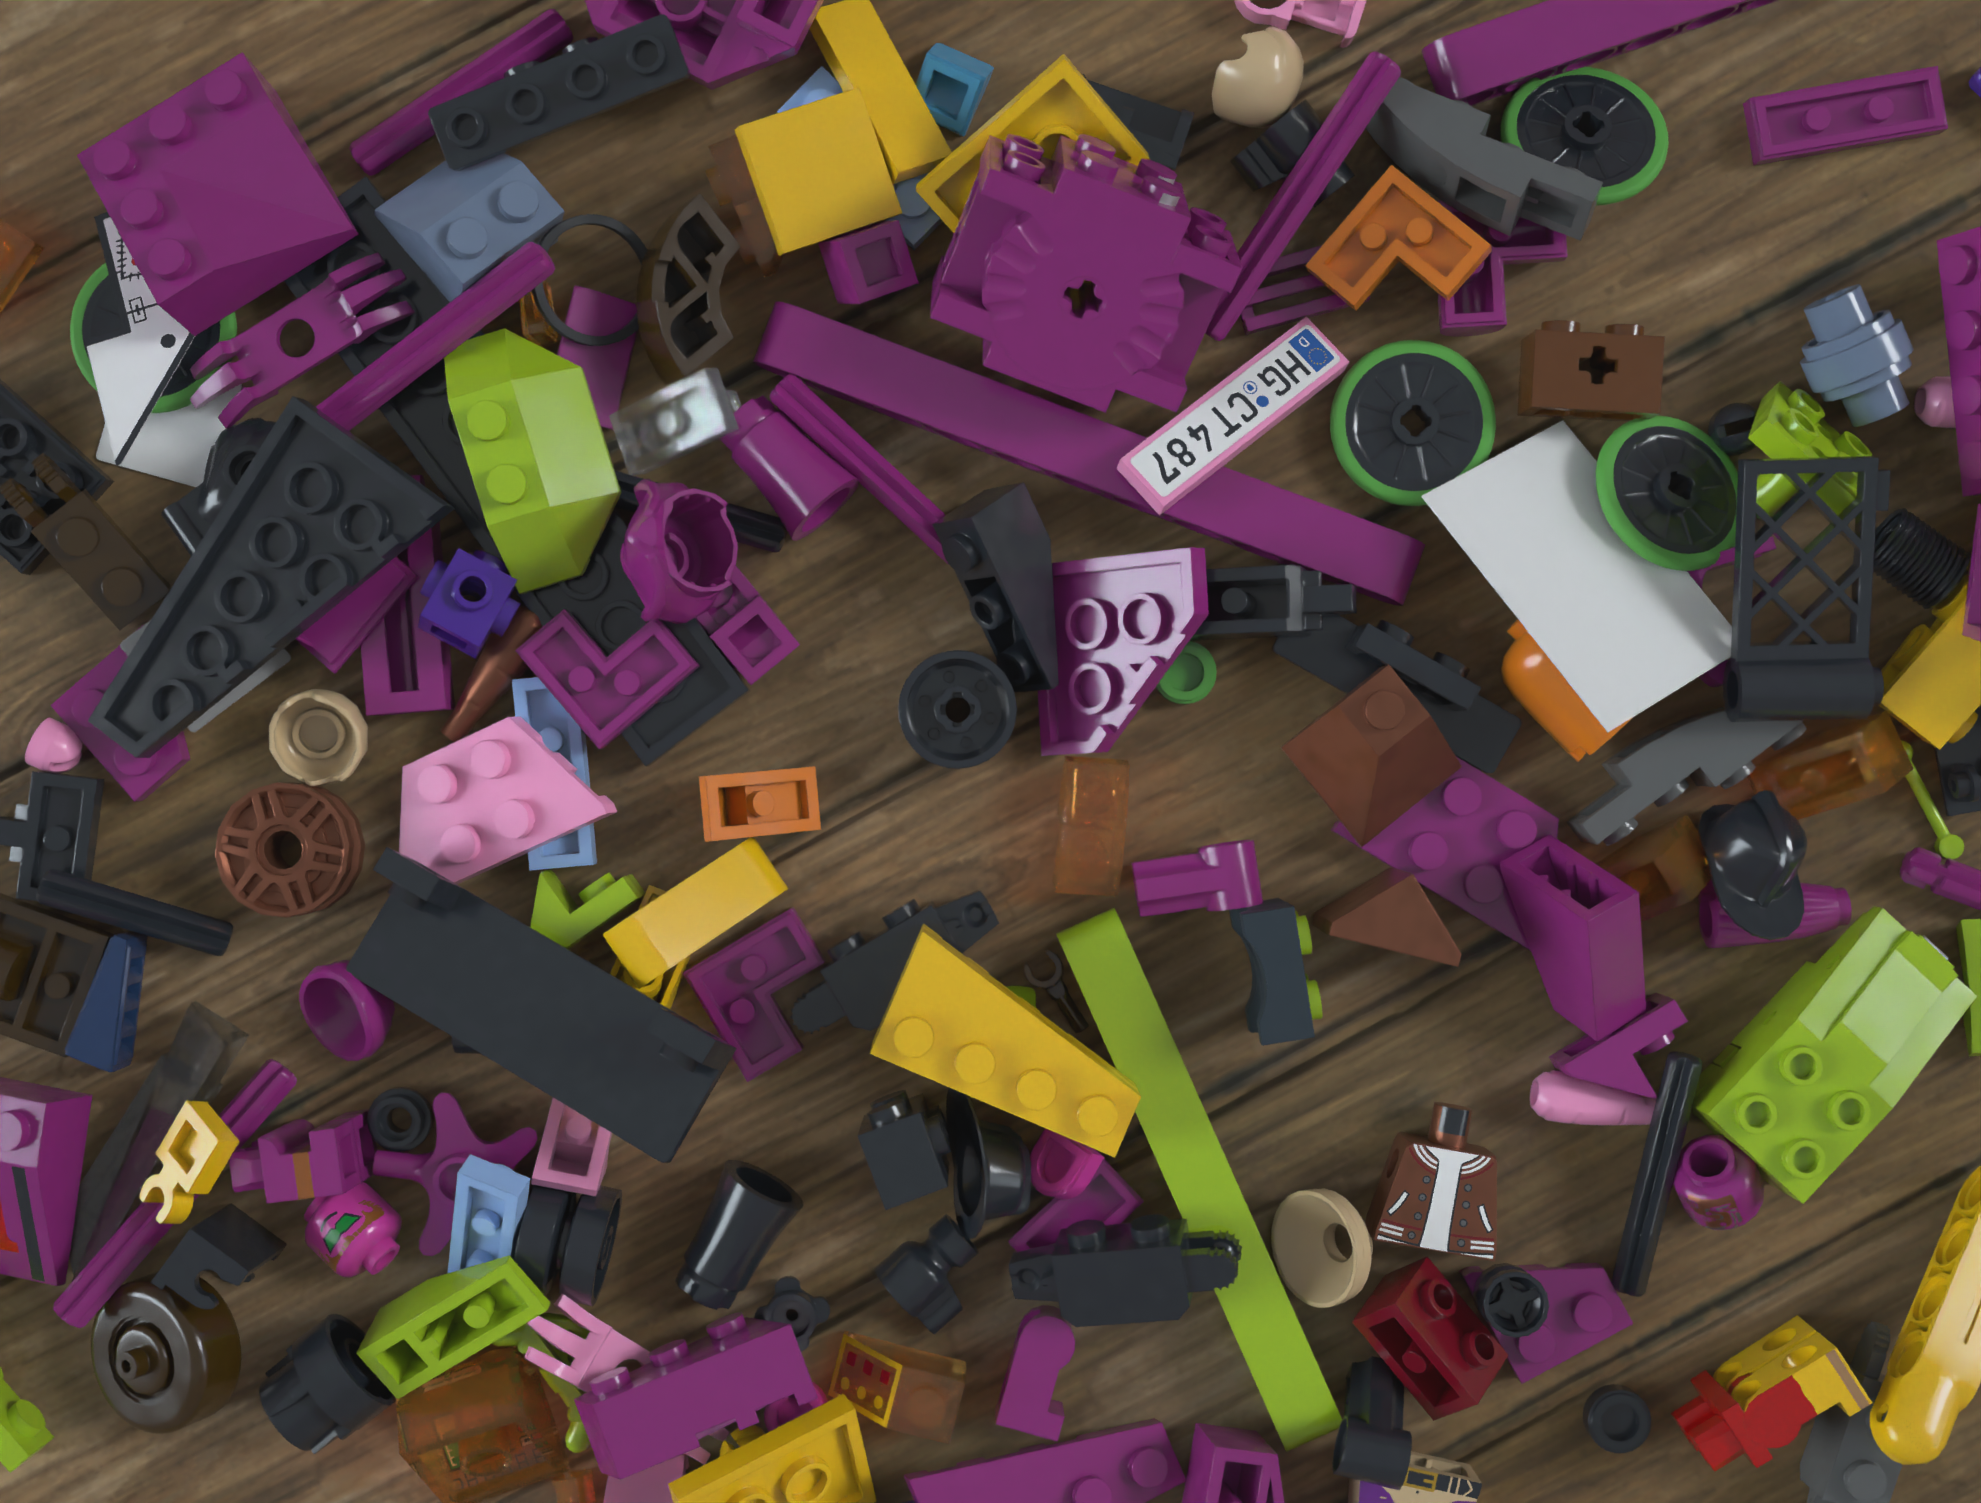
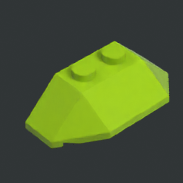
[444,328,621,594]

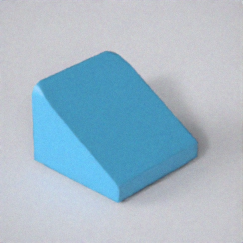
[916,43,994,136]

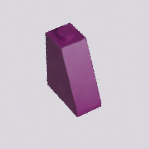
[1500,834,1646,1041]

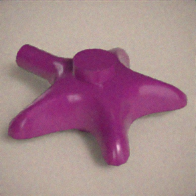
[373,1092,538,1256]

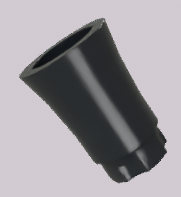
[675,1160,804,1310]

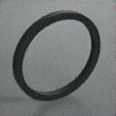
[532,214,647,346]

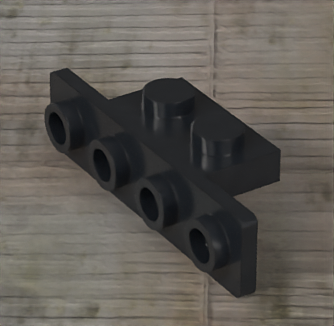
[428,14,690,171]
[1272,615,1521,773]

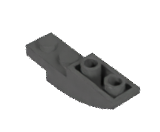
[1366,77,1603,241]
[1567,707,1807,846]

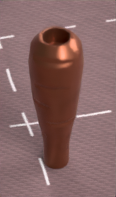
[440,604,542,742]

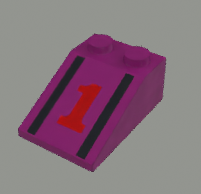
[0,1077,93,1286]

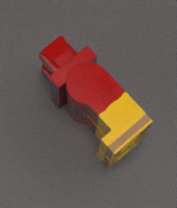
[1671,1315,1872,1472]

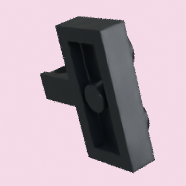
[0,771,105,901]

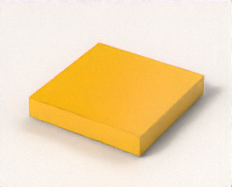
[734,87,902,256]

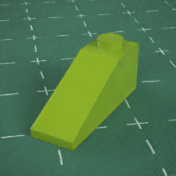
[356,1255,550,1399]

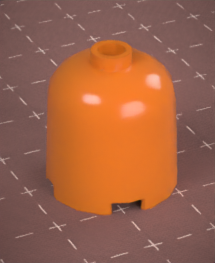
[1501,619,1633,762]

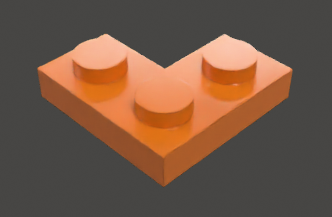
[1305,165,1492,311]

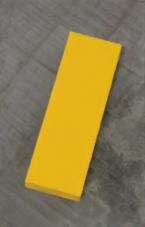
[810,0,952,184]

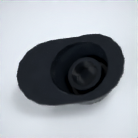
[1697,790,1808,940]
[946,1088,1031,1239]

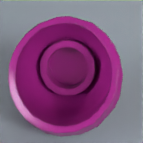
[299,960,395,1061]

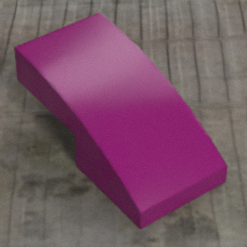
[696,565,800,685]

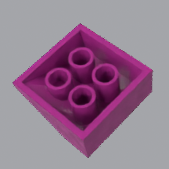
[77,52,358,336]

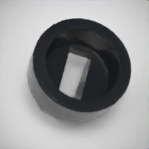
[1708,403,1757,456]

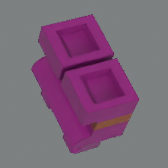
[229,1109,377,1204]

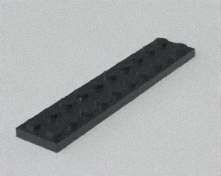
[284,176,751,767]

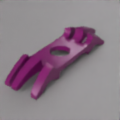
[190,252,415,429]

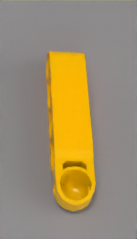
[1870,1166,1981,1465]

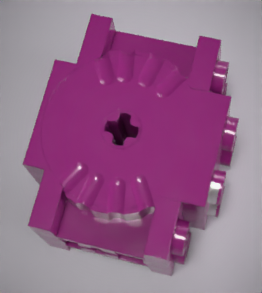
[930,134,1242,413]

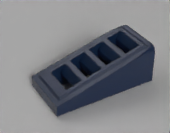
[64,931,148,1072]

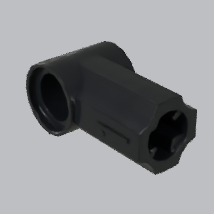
[1332,1356,1412,1490]

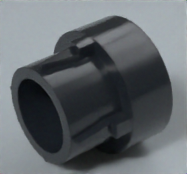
[259,1314,397,1454]

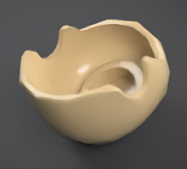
[1212,26,1304,128]
[269,689,368,787]

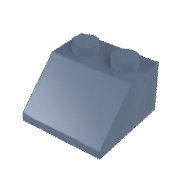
[374,153,565,302]

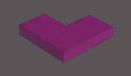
[515,609,700,749]
[683,907,826,1082]

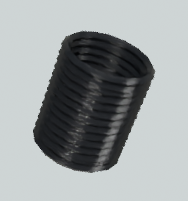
[1873,508,1971,609]

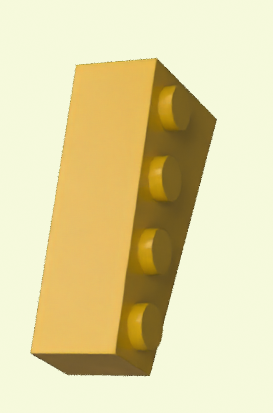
[1879,574,1981,750]
[870,923,1141,1158]

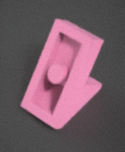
[531,1098,612,1196]

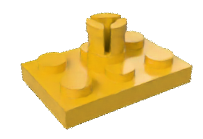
[916,54,1150,233]
[668,1394,877,1503]

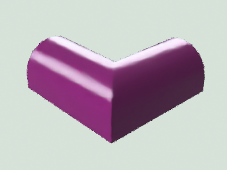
[1437,201,1568,337]

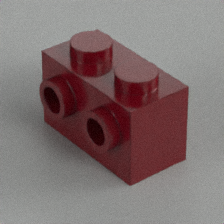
[1352,1256,1508,1421]

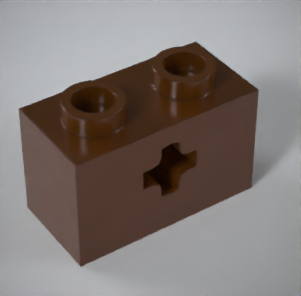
[1517,320,1665,422]

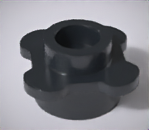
[754,1276,830,1352]

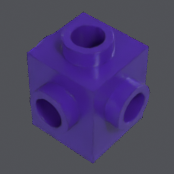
[418,548,520,659]

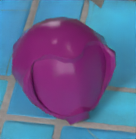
[620,479,738,624]

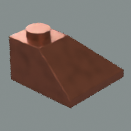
[1281,664,1462,847]

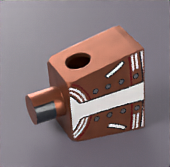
[1365,1102,1497,1262]

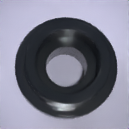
[367,1087,433,1152]

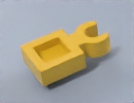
[139,1100,240,1224]

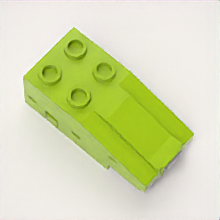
[1691,906,1977,1204]

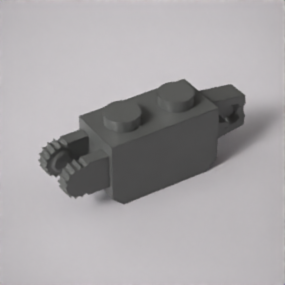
[1800,1321,1902,1503]

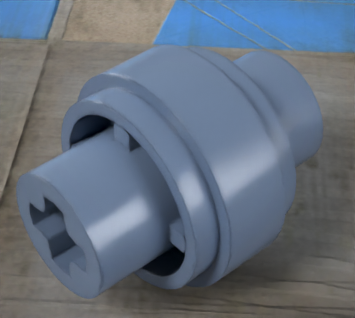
[1800,284,1914,427]

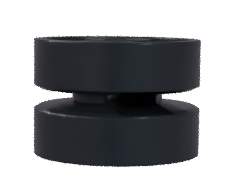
[898,650,1017,769]
[514,1185,622,1307]

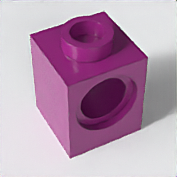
[818,220,918,304]

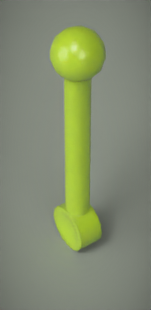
[1887,740,1964,859]

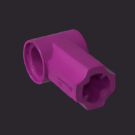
[1131,840,1263,917]

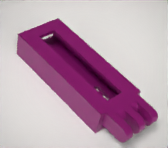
[360,475,455,716]

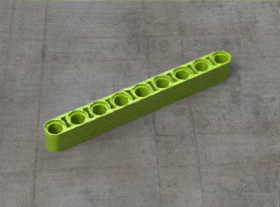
[1056,908,1342,1452]

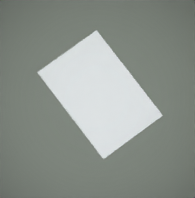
[1421,421,1732,732]

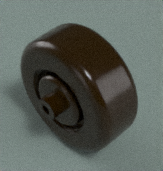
[91,1271,242,1434]

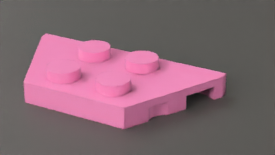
[399,716,617,884]

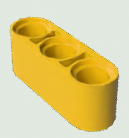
[603,837,789,989]

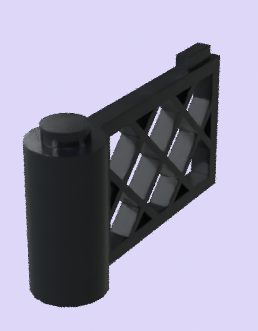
[1723,456,1890,722]

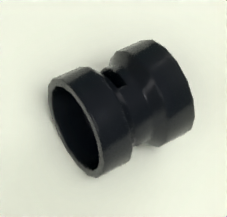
[1473,1263,1549,1338]

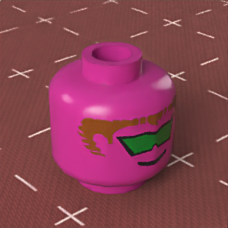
[304,1182,402,1278]

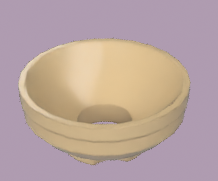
[1271,1188,1373,1308]

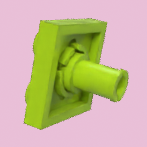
[1748,381,1872,517]

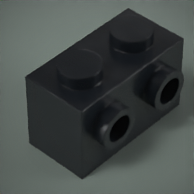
[858,1090,952,1210]

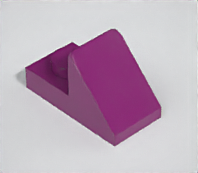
[1549,992,1688,1099]

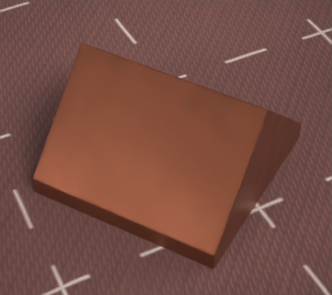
[1312,867,1461,967]

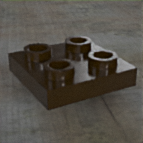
[0,893,116,1058]

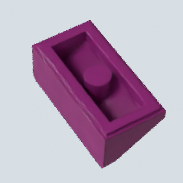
[557,285,638,430]

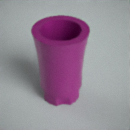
[718,395,859,541]

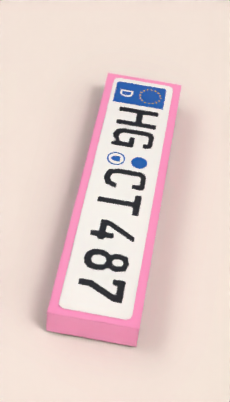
[1116,316,1349,516]

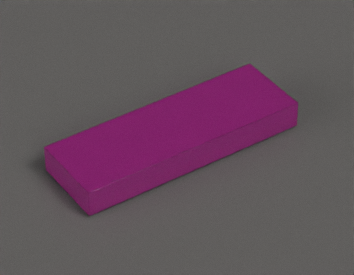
[1743,66,1948,166]

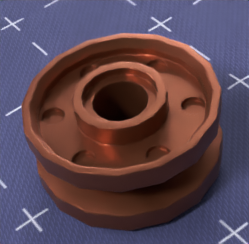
[215,782,365,918]

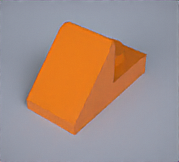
[699,766,821,842]

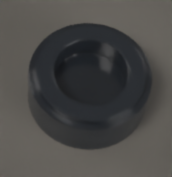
[1583,1384,1651,1453]

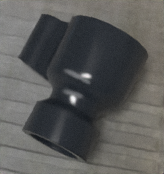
[1230,99,1355,208]
[874,1214,979,1335]

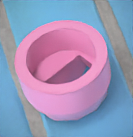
[25,718,82,773]

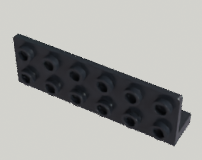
[347,847,737,1163]

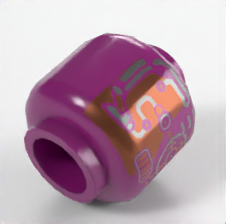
[1673,1134,1764,1230]

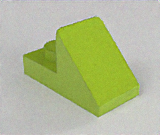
[530,869,645,949]

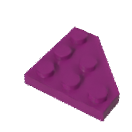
[1038,547,1209,756]

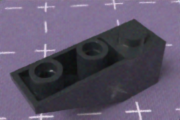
[932,482,1059,693]

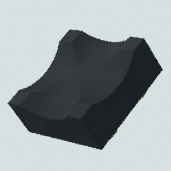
[1229,898,1323,1046]

